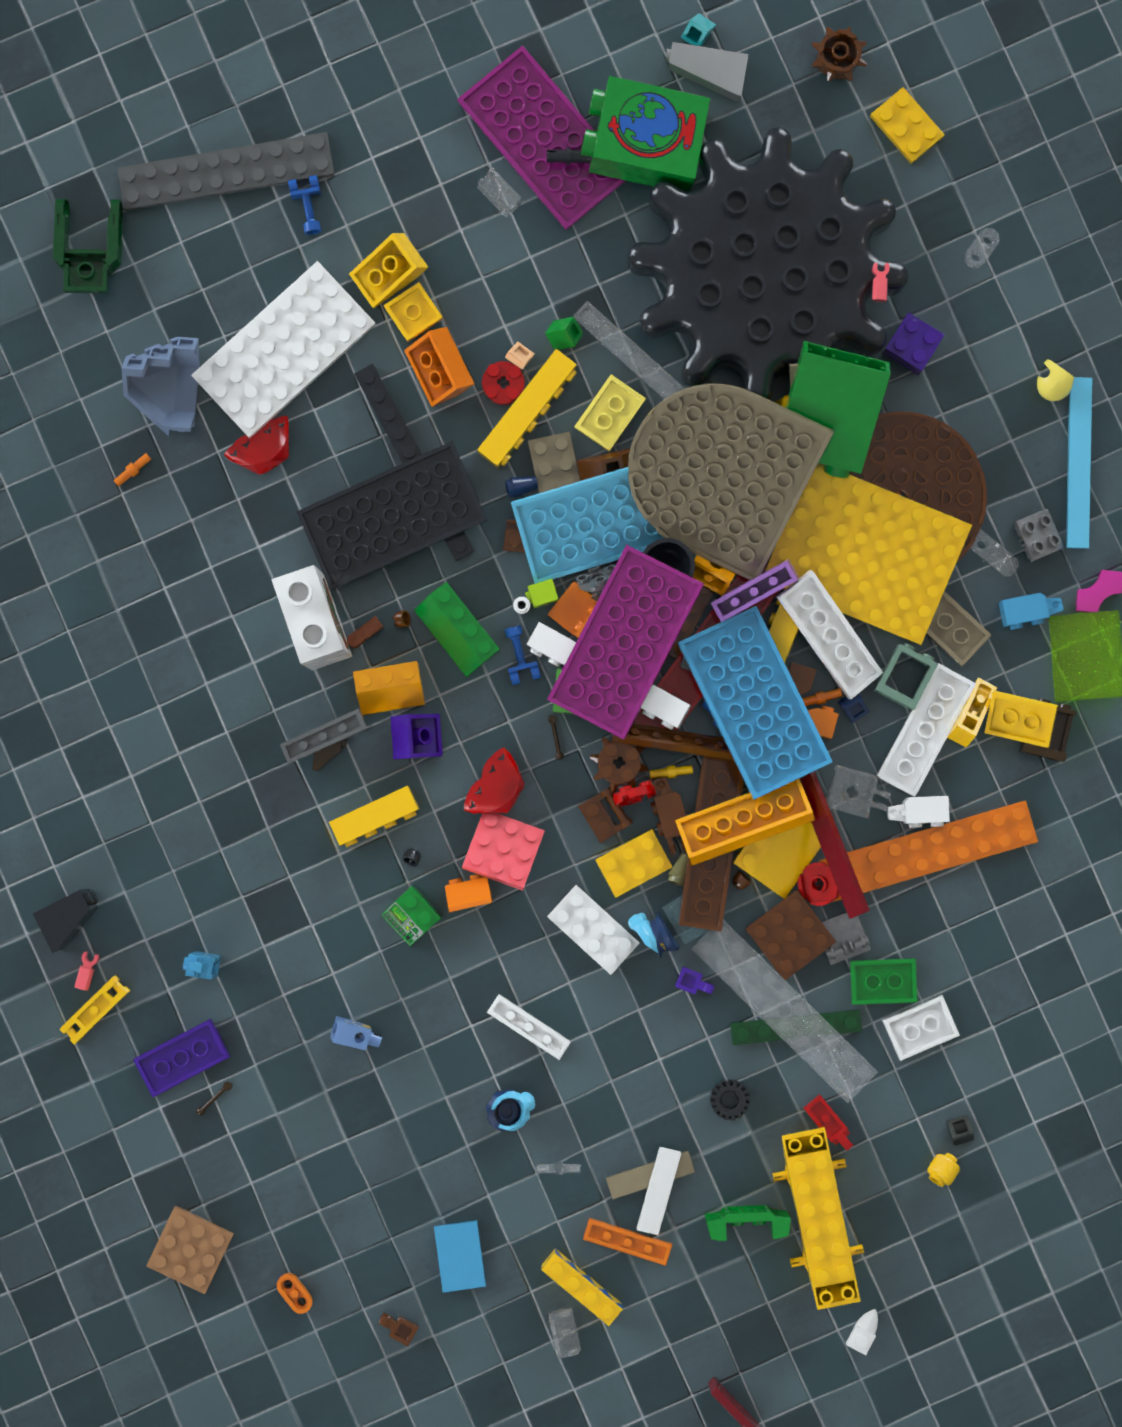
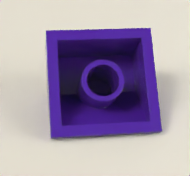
[390,714,443,760]

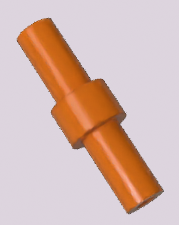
[113,453,152,487]
[802,688,842,706]

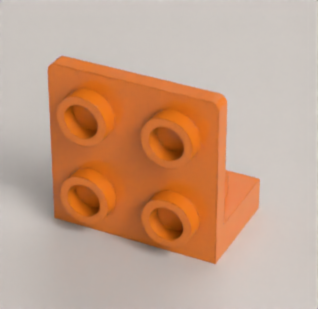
[548,582,597,639]

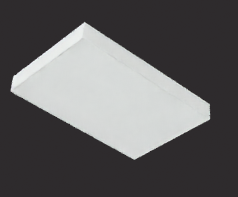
[882,995,960,1061]

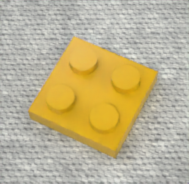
[383,282,443,342]

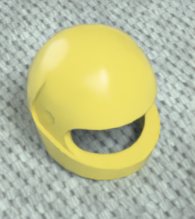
[1037,359,1074,401]

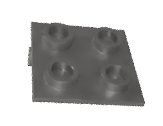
[1014,509,1065,562]
[822,913,871,965]

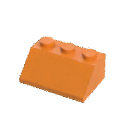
[404,327,474,407]

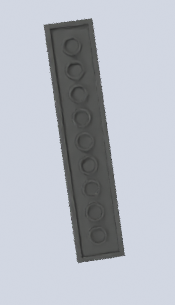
[117,132,335,211]

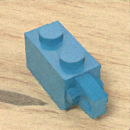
[998,593,1063,630]
[183,951,221,980]

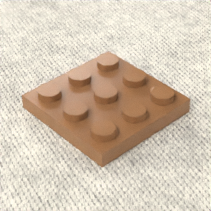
[146,1206,234,1294]

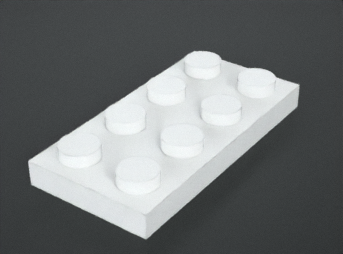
[547,885,640,975]

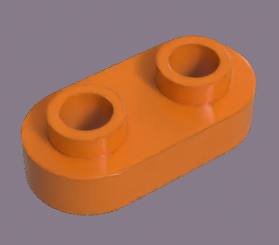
[277,1273,313,1314]

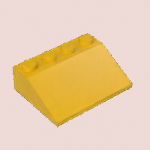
[732,822,821,899]

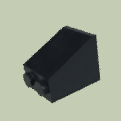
[33,888,98,953]

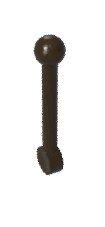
[548,715,564,760]
[196,1082,232,1116]

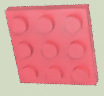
[462,813,545,891]

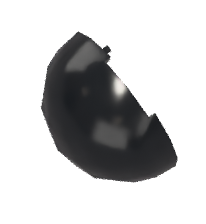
[642,538,695,578]

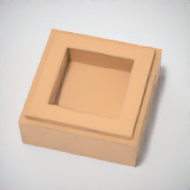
[505,342,535,370]

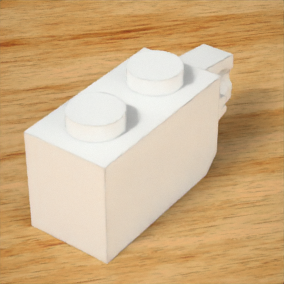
[887,796,950,828]

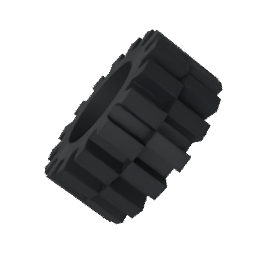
[710,1079,750,1120]

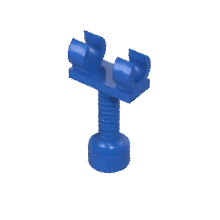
[288,175,321,235]
[504,625,541,685]

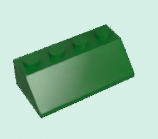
[414,582,500,677]

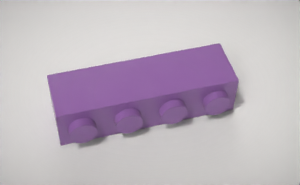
[711,559,799,622]

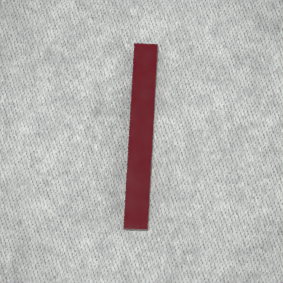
[799,771,870,919]

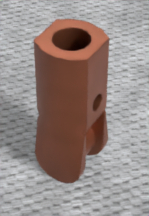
[347,616,384,648]

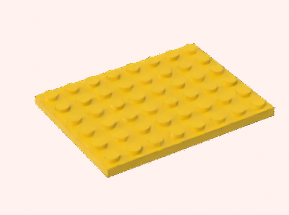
[764,463,972,645]

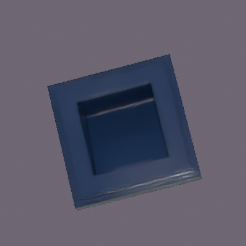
[838,694,870,724]

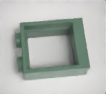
[873,643,938,710]

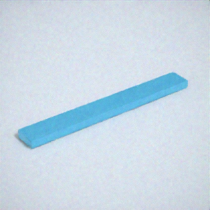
[1066,377,1092,549]

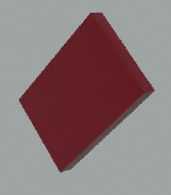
[708,1377,760,1427]

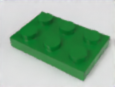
[850,958,918,1005]

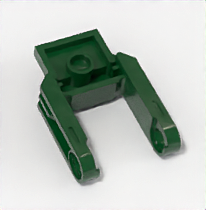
[53,199,123,293]

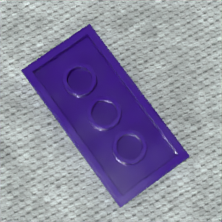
[133,1019,231,1098]

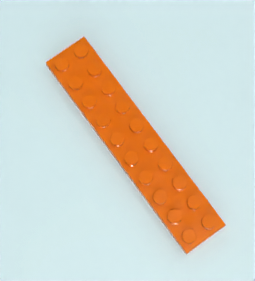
[819,800,1038,902]

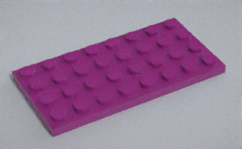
[457,45,626,231]
[547,545,705,740]

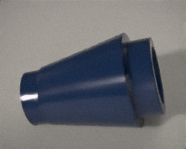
[505,476,538,498]

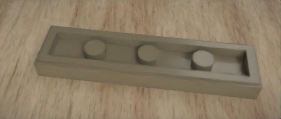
[606,1151,695,1199]

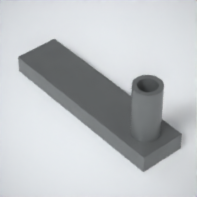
[280,709,368,764]

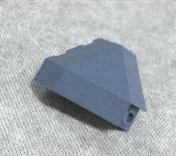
[121,337,200,437]

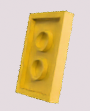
[870,87,944,164]
[984,691,1058,748]
[595,829,672,898]

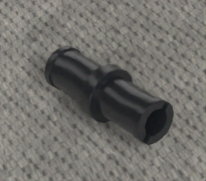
[546,147,590,165]

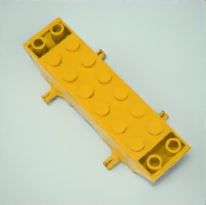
[772,1127,864,1310]

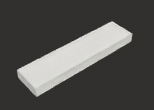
[487,994,571,1060]
[637,1147,681,1235]

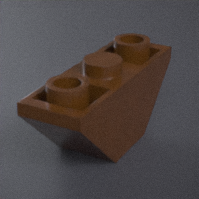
[576,448,630,481]

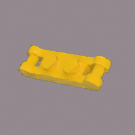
[59,975,131,1045]

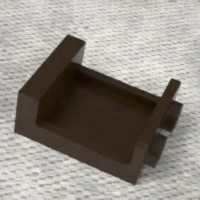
[1019,698,1077,762]

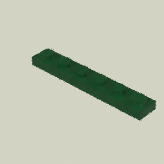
[730,1009,862,1045]

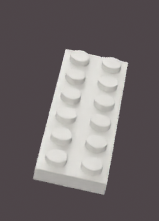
[777,570,883,699]
[876,663,976,797]

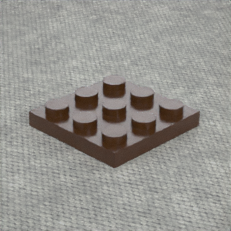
[745,890,836,981]

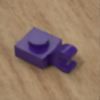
[675,966,715,995]

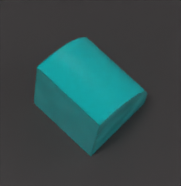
[681,13,716,46]

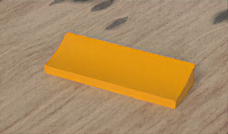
[675,779,815,866]

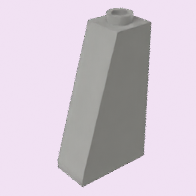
[665,42,748,102]

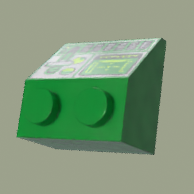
[381,886,442,946]

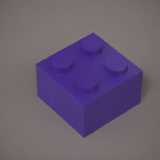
[882,312,945,376]

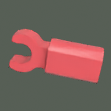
[872,263,890,302]
[74,951,99,991]

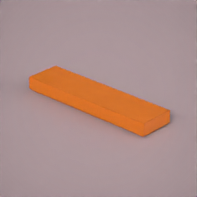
[583,1218,672,1266]

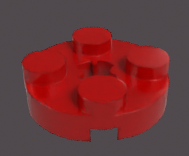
[482,361,525,405]
[613,781,656,807]
[798,862,840,906]

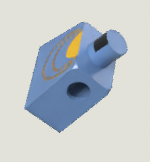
[330,1016,382,1050]

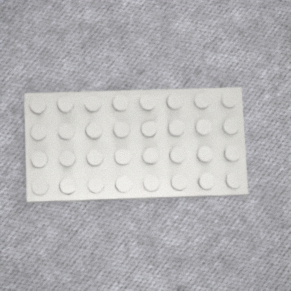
[191,261,376,439]

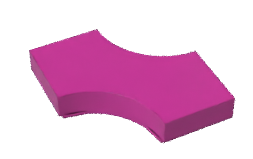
[1075,570,1122,613]

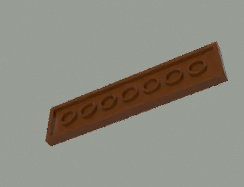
[678,756,744,932]

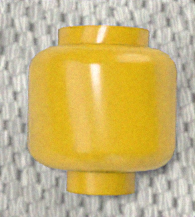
[927,1153,960,1187]

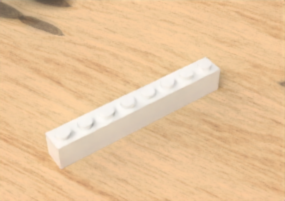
[526,622,691,730]

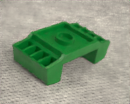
[705,1205,791,1241]

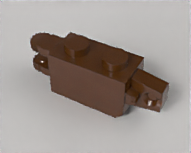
[650,777,686,855]

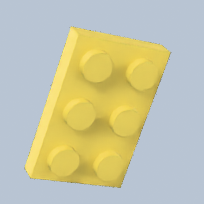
[574,374,646,452]

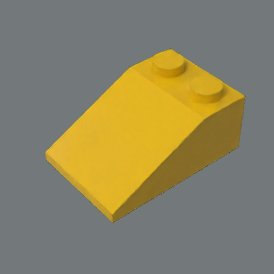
[349,233,428,308]

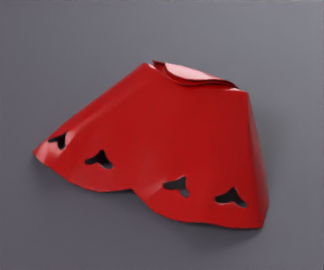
[224,416,289,475]
[464,748,525,813]

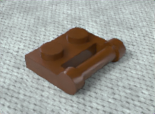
[578,786,633,843]

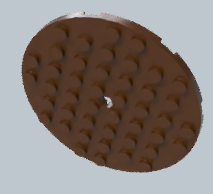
[850,411,987,563]

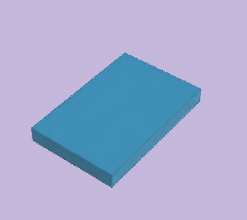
[434,1220,486,1292]

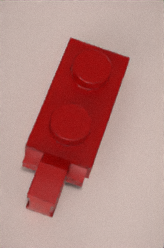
[803,1094,853,1151]

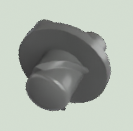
[576,565,616,601]

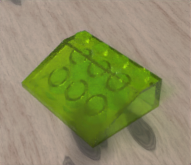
[1049,610,1122,702]

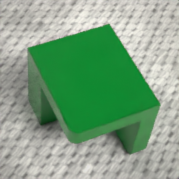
[545,317,583,350]

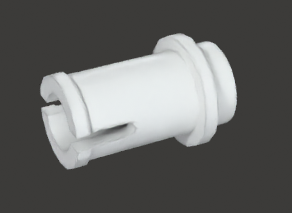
[513,597,530,614]

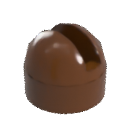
[392,610,411,628]
[732,871,752,890]

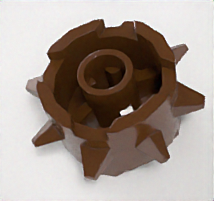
[812,27,867,82]
[590,737,648,792]

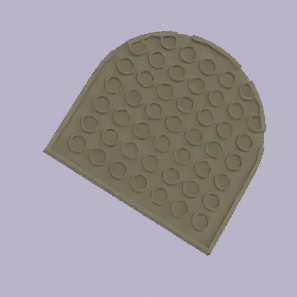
[628,384,834,580]

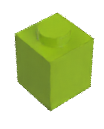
[525,579,559,608]

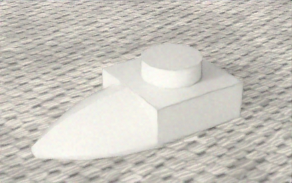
[846,1309,878,1355]

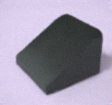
[946,1115,974,1146]

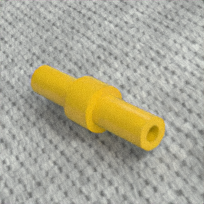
[649,765,693,779]

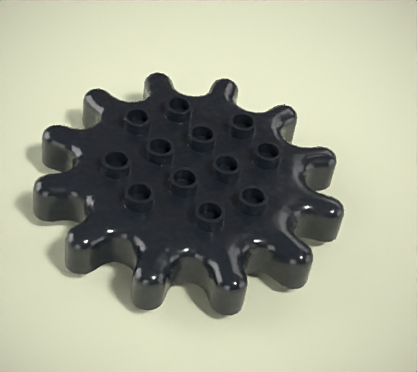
[627,127,909,400]

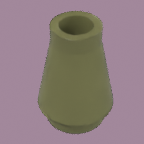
[668,853,688,887]

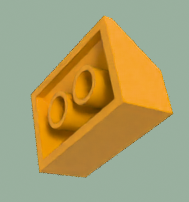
[353,661,425,715]

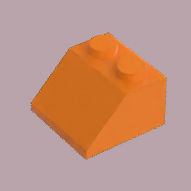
[445,874,493,912]

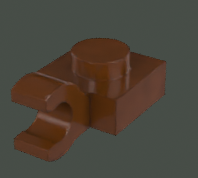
[379,1312,419,1347]

